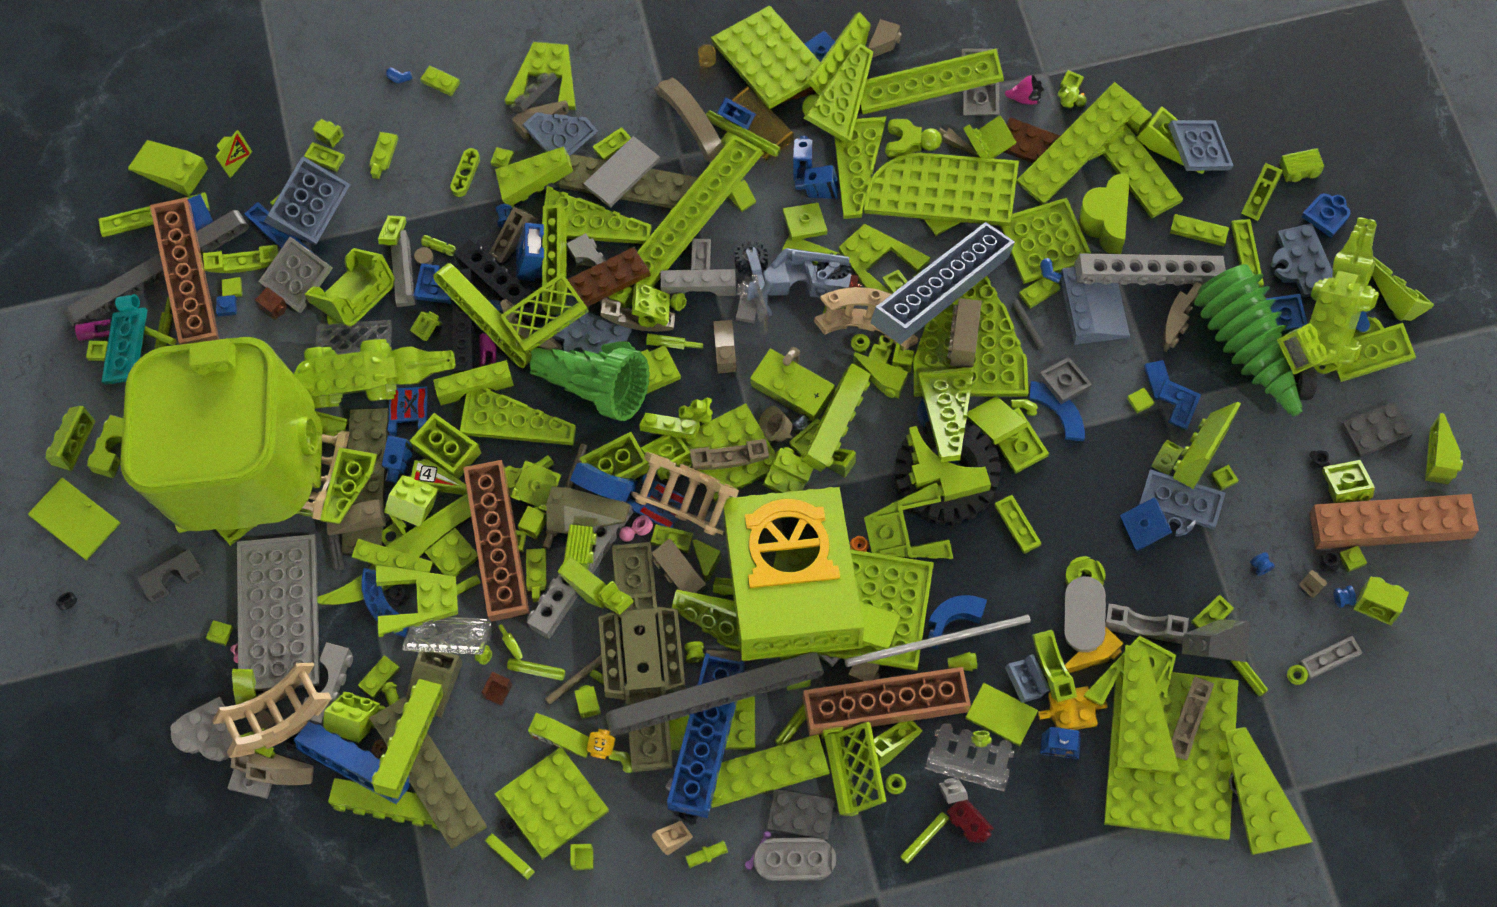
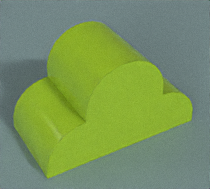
[1078,173,1130,254]

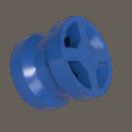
[1250,552,1275,576]
[1333,586,1356,608]

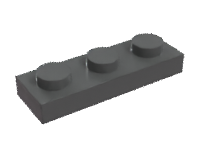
[510,73,558,113]

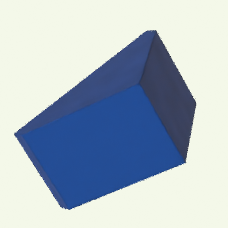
[717,97,756,130]

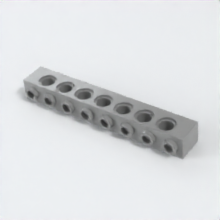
[1074,254,1226,286]
[527,499,633,640]

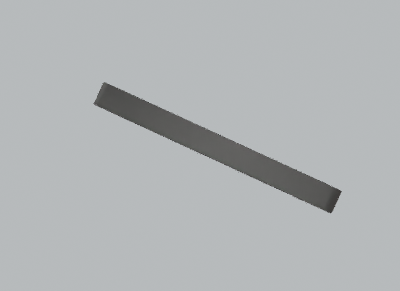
[64,210,248,329]
[605,653,824,736]

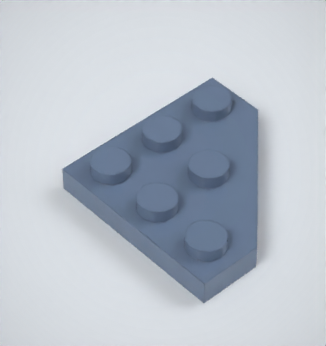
[522,112,598,156]

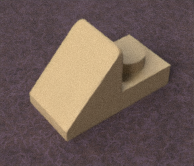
[652,821,693,855]

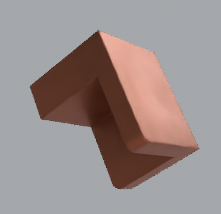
[481,672,512,705]

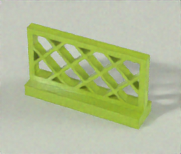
[500,273,589,354]
[824,722,886,816]

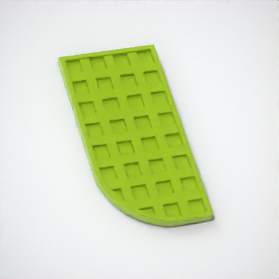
[864,152,1019,226]

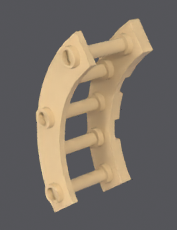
[814,287,919,351]
[302,430,350,520]
[630,451,739,536]
[212,663,332,758]

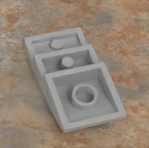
[961,49,999,116]

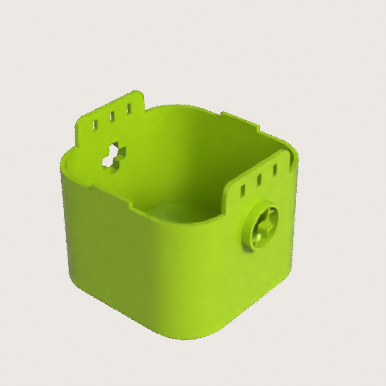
[120,337,322,531]

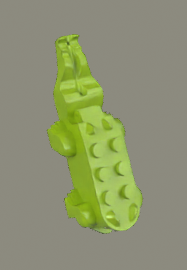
[1293,217,1379,374]
[294,339,456,409]

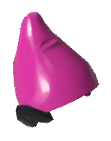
[1005,75,1044,105]

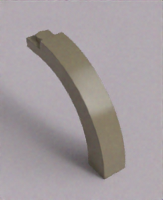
[654,77,724,163]

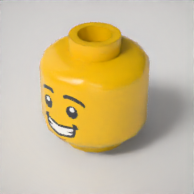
[587,728,615,759]

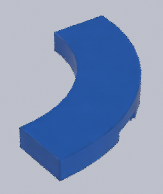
[1029,381,1085,441]
[361,568,409,638]

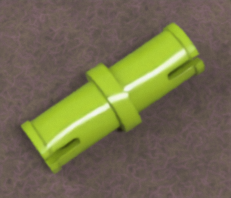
[685,840,728,869]

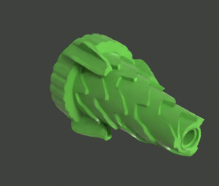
[530,341,650,421]

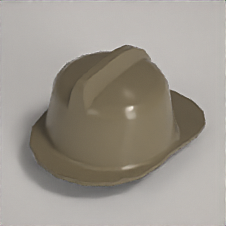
[759,406,792,442]

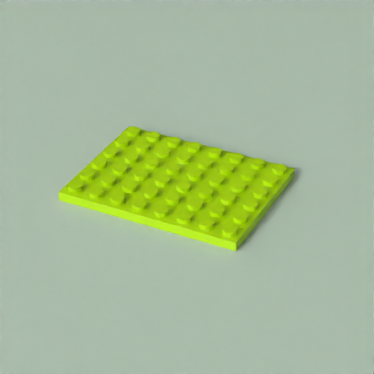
[773,539,934,671]
[1104,672,1238,840]

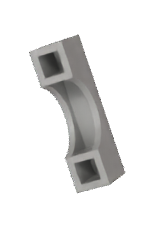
[566,234,611,304]
[661,269,736,297]
[1105,604,1189,644]
[303,642,353,726]

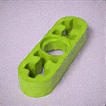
[450,148,480,197]
[485,833,535,880]

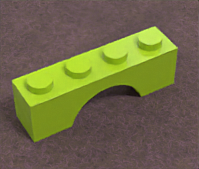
[433,360,514,405]

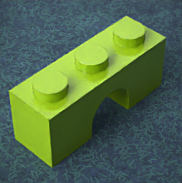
[87,415,123,478]

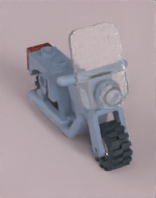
[735,241,861,335]

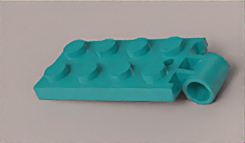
[101,294,148,385]

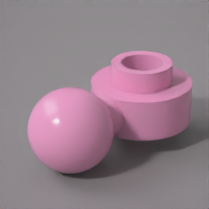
[619,515,653,542]

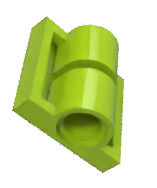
[632,282,670,328]

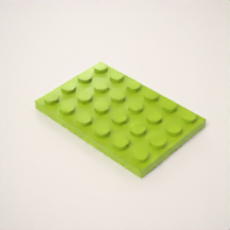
[711,5,820,109]

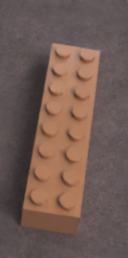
[150,197,220,345]
[463,460,530,622]
[1309,494,1479,550]
[803,667,971,736]

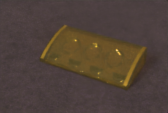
[732,86,794,161]

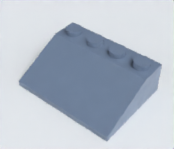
[264,156,351,245]
[1060,267,1130,345]

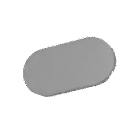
[1065,577,1106,653]
[753,838,836,881]

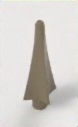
[938,127,980,158]

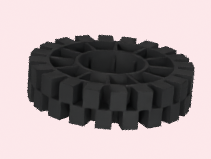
[895,421,1001,525]

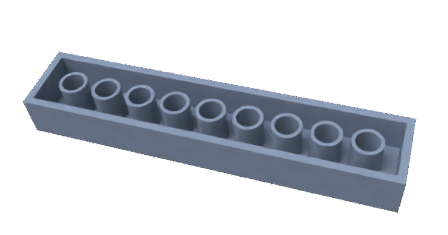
[870,222,1015,345]

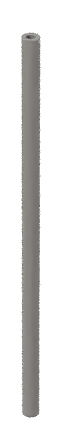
[845,615,1030,667]

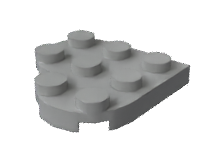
[171,697,233,761]

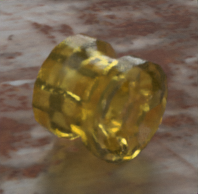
[698,44,716,67]

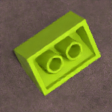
[45,405,96,471]

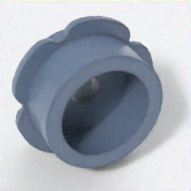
[792,414,809,431]

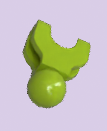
[885,119,942,158]

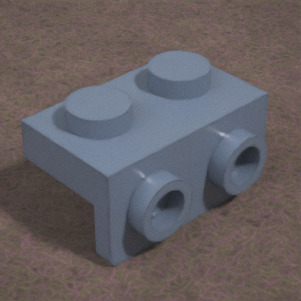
[1005,654,1050,703]

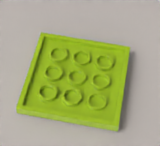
[999,198,1091,284]
[681,403,776,502]
[495,747,609,860]

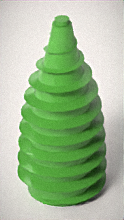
[1194,264,1303,417]

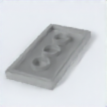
[584,136,660,208]

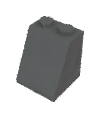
[1182,619,1250,662]

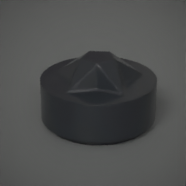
[56,592,77,611]

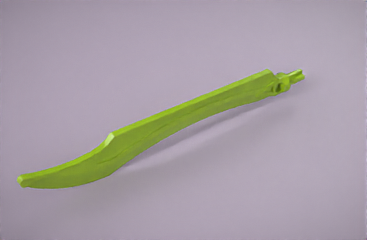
[317,455,554,605]

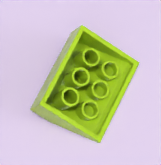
[1173,402,1241,489]

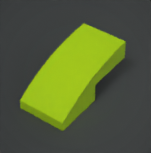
[232,669,257,705]

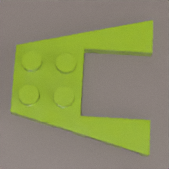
[505,42,576,110]
[839,224,930,294]
[864,482,953,559]
[376,565,458,637]
[1084,636,1176,711]

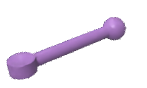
[745,831,771,870]

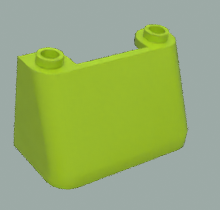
[304,248,395,326]

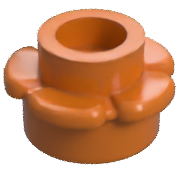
[850,536,869,552]

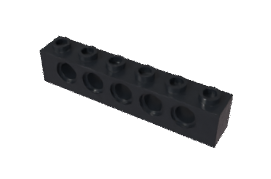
[454,240,547,327]
[452,268,475,374]

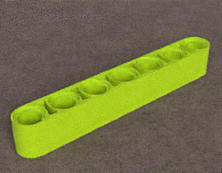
[433,263,532,368]

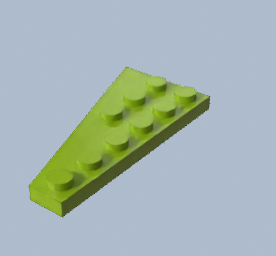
[807,12,871,96]
[804,43,874,143]
[834,116,887,219]
[542,186,652,244]
[918,367,974,462]
[460,388,576,445]
[1117,645,1180,773]
[668,696,755,750]
[1224,727,1313,855]

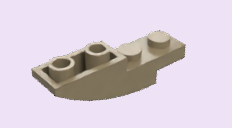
[1163,282,1202,352]
[231,753,314,785]

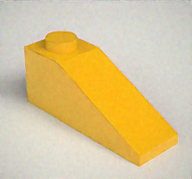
[1065,627,1123,673]

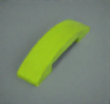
[203,245,278,273]

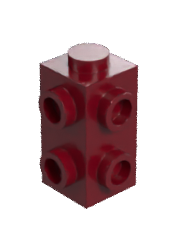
[947,800,994,843]

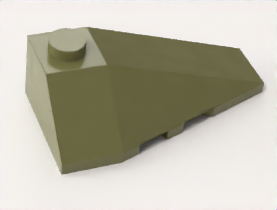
[546,486,630,533]

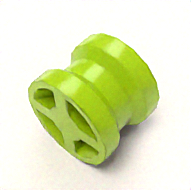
[684,641,705,663]

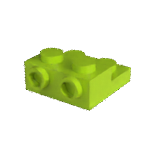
[640,345,681,394]
[641,435,692,480]
[762,447,813,493]
[1322,460,1375,503]

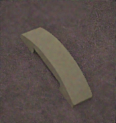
[500,299,563,350]
[600,299,675,331]
[690,439,769,470]
[1172,676,1214,761]

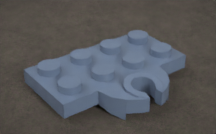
[1271,223,1333,298]
[552,304,631,354]
[1139,470,1225,536]

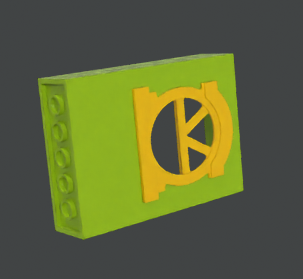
[723,487,864,661]

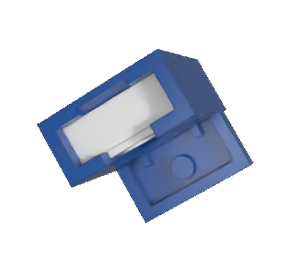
[516,223,544,281]

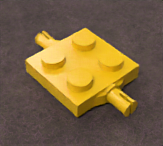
[1038,686,1107,730]

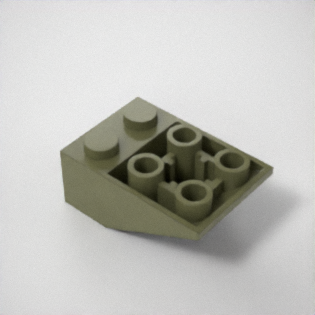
[406,645,463,718]

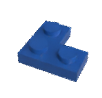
[414,263,452,304]
[1157,379,1201,430]

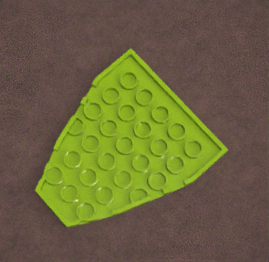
[913,276,1028,397]

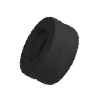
[1293,366,1317,401]

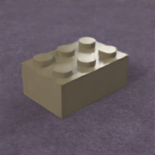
[948,298,982,368]

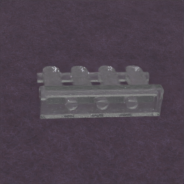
[925,723,1015,791]

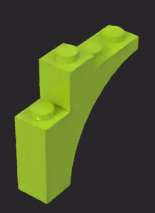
[906,426,991,502]

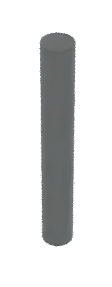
[1012,300,1045,350]

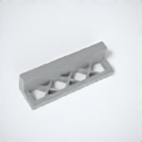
[391,230,416,307]

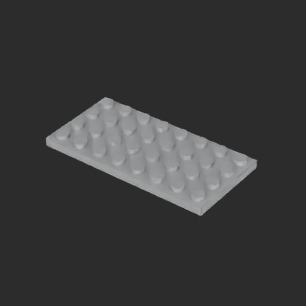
[237,534,320,692]

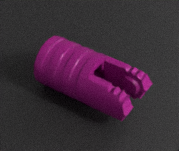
[75,319,110,341]
[479,333,496,367]

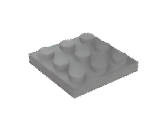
[258,237,333,313]

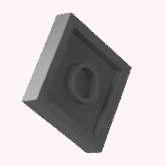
[1038,357,1092,404]

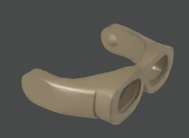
[783,347,800,366]

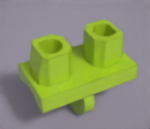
[679,397,713,423]

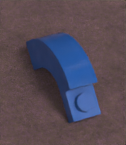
[570,463,638,502]
[928,595,987,649]

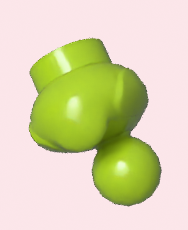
[1057,84,1087,108]

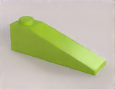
[1372,257,1434,321]

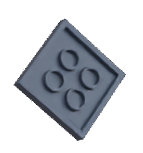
[1168,120,1234,171]

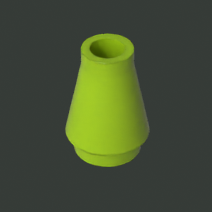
[948,652,978,671]

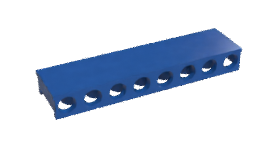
[667,653,746,818]

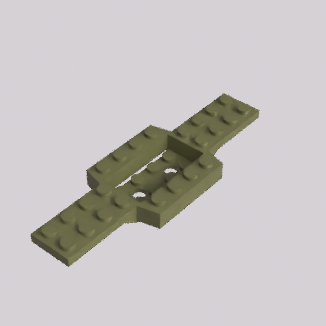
[598,542,685,772]

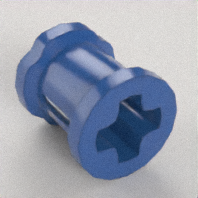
[495,204,512,228]

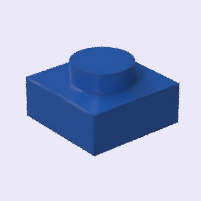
[216,295,237,316]

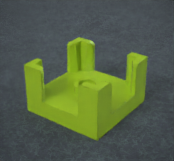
[511,460,562,511]

